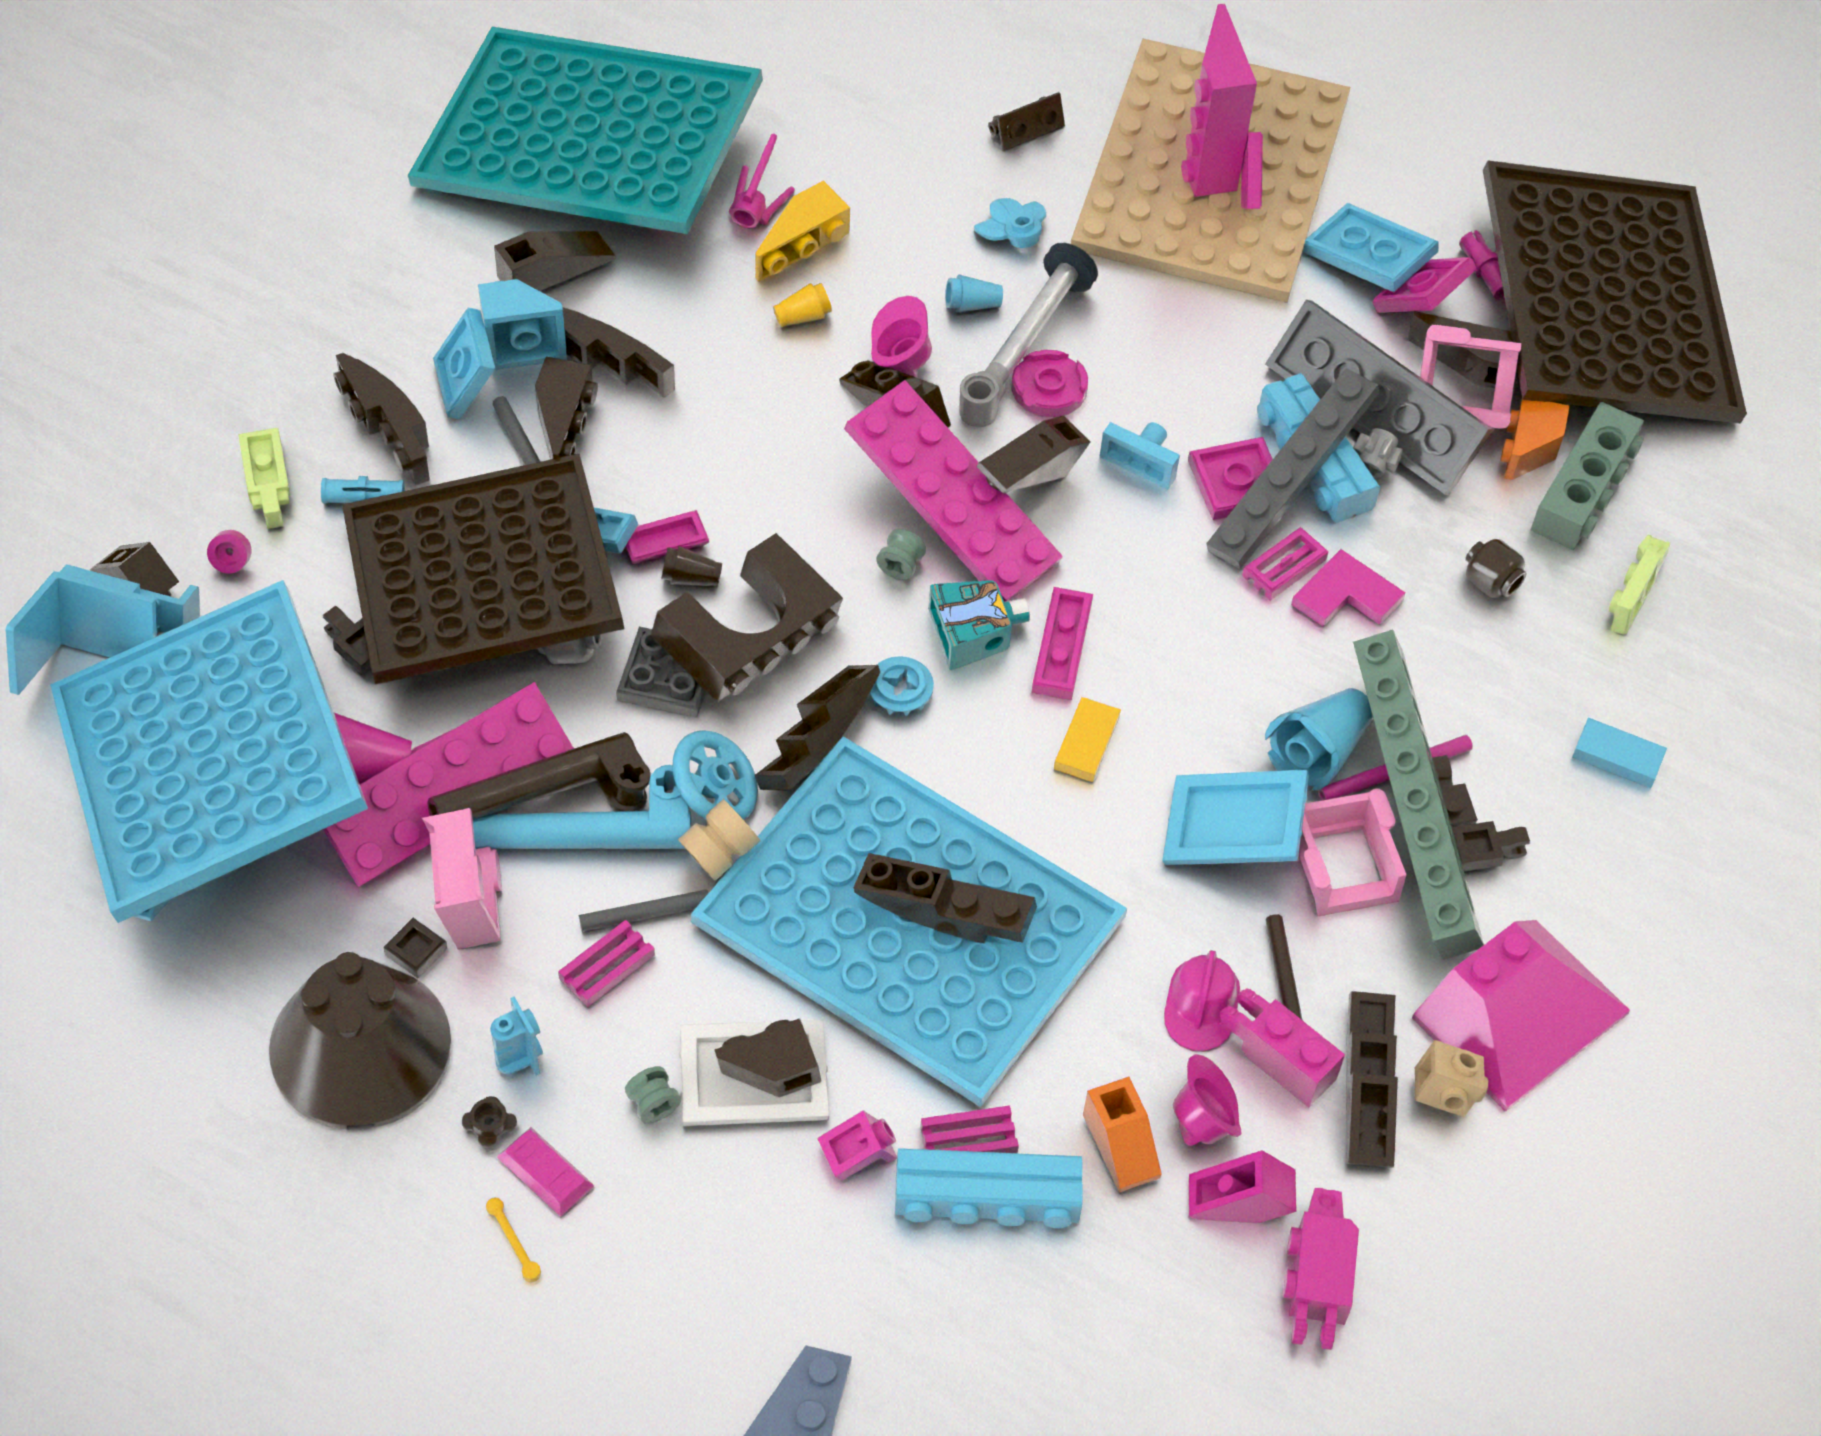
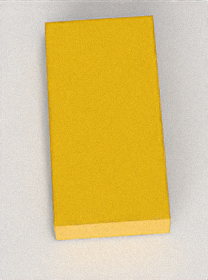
[1054,697,1121,782]

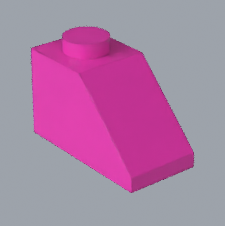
[1189,1150,1297,1223]

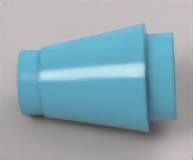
[945,274,1003,313]

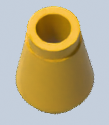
[773,283,832,328]

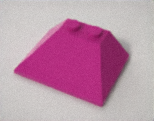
[1412,920,1630,1112]

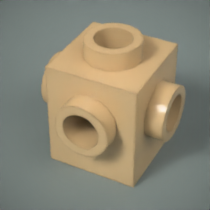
[1414,1040,1488,1117]

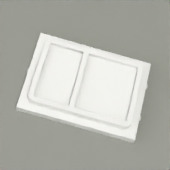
[679,1019,829,1126]

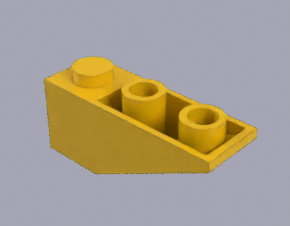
[755,180,850,282]

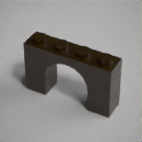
[651,533,843,702]

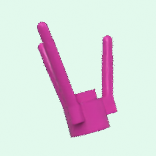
[729,134,795,229]

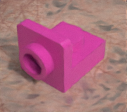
[817,1110,897,1181]

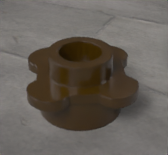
[462,1096,517,1148]

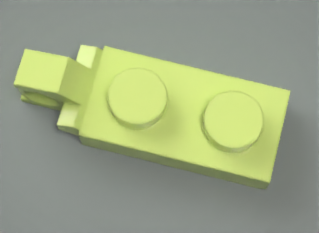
[238,428,290,529]
[1609,535,1670,635]

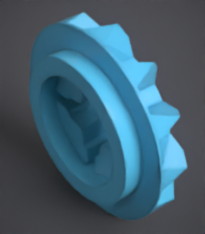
[869,656,934,716]

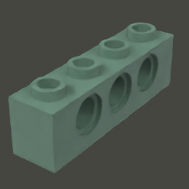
[1530,402,1644,550]

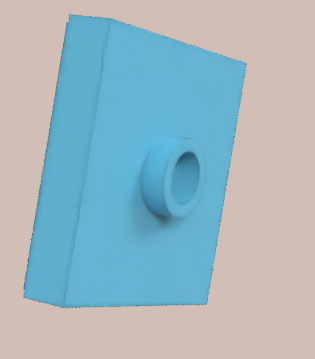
[433,307,495,419]

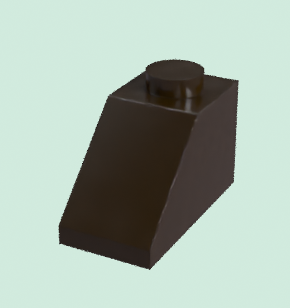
[90,542,179,597]

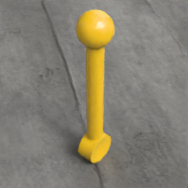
[486,1197,541,1282]

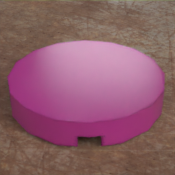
[1011,349,1088,417]

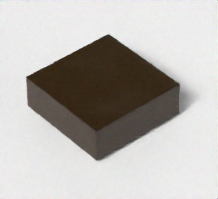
[383,917,447,979]

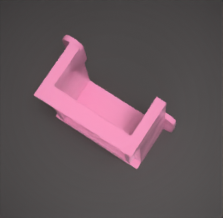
[1420,325,1521,428]
[1299,789,1407,916]
[422,808,502,949]

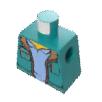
[928,580,1030,670]

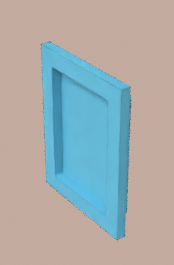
[1162,770,1309,865]

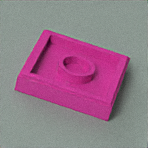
[1372,257,1477,313]
[1188,437,1273,520]

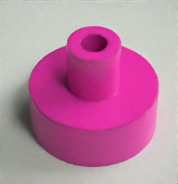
[207,530,252,574]

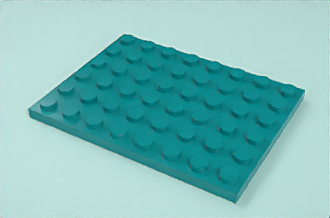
[407,26,763,234]

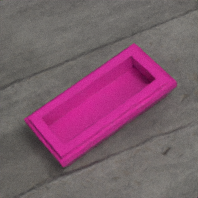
[626,510,710,564]
[497,1127,594,1217]

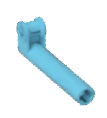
[473,765,691,849]

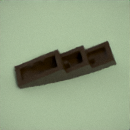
[563,307,675,398]
[754,665,880,790]
[1346,991,1398,1168]

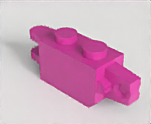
[1283,1188,1359,1350]

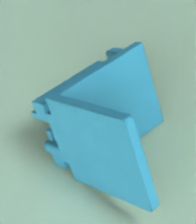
[5,564,200,695]

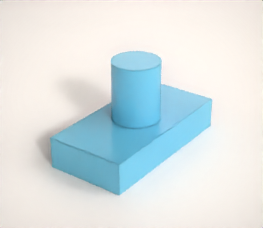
[1099,422,1180,490]

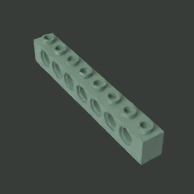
[1353,629,1484,959]

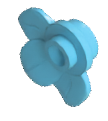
[974,198,1046,248]

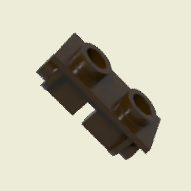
[988,92,1065,151]

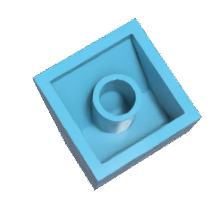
[478,279,567,370]

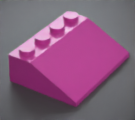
[1181,4,1257,197]

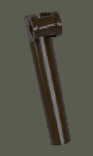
[427,732,651,820]

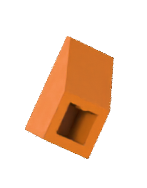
[1500,399,1569,480]
[1083,1076,1162,1193]

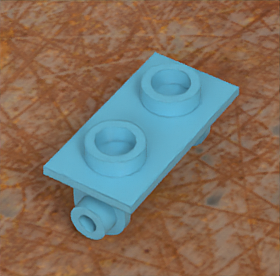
[490,997,543,1076]

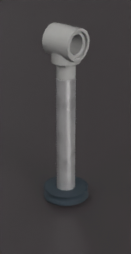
[959,242,1098,427]

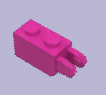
[1219,988,1345,1108]

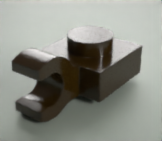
[323,606,371,674]
[1433,755,1478,827]
[1452,821,1530,871]

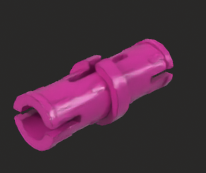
[1459,230,1505,300]

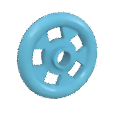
[672,730,758,820]

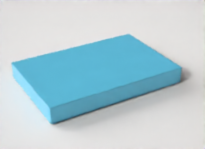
[1303,203,1439,292]

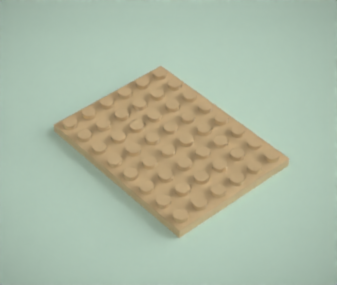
[1071,38,1351,303]

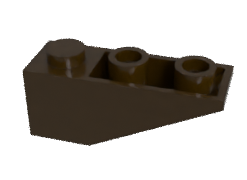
[494,231,616,291]
[1407,311,1519,393]
[535,356,598,460]
[839,360,951,428]
[976,416,1091,494]

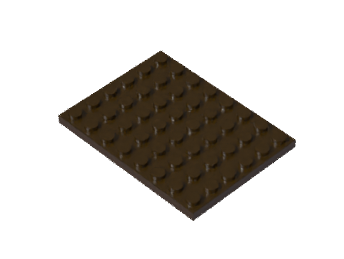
[1482,160,1747,424]

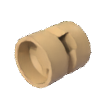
[678,799,761,881]

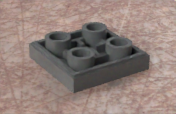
[616,626,706,718]

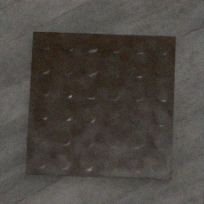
[342,453,625,685]

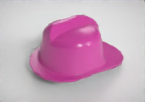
[871,295,932,378]
[1164,950,1240,1051]
[1173,1054,1242,1146]

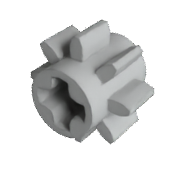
[1353,428,1403,478]

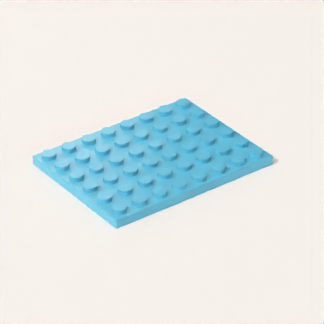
[50,580,368,923]
[691,736,1127,1107]

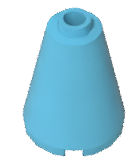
[1265,688,1373,790]

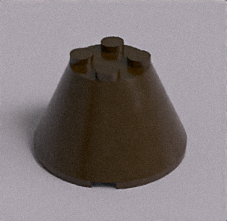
[269,952,451,1129]

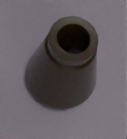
[661,545,723,587]

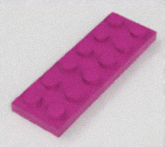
[844,380,1063,602]
[323,682,574,887]

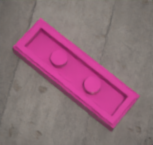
[1031,587,1093,700]

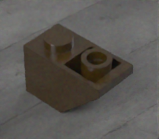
[714,1018,822,1098]

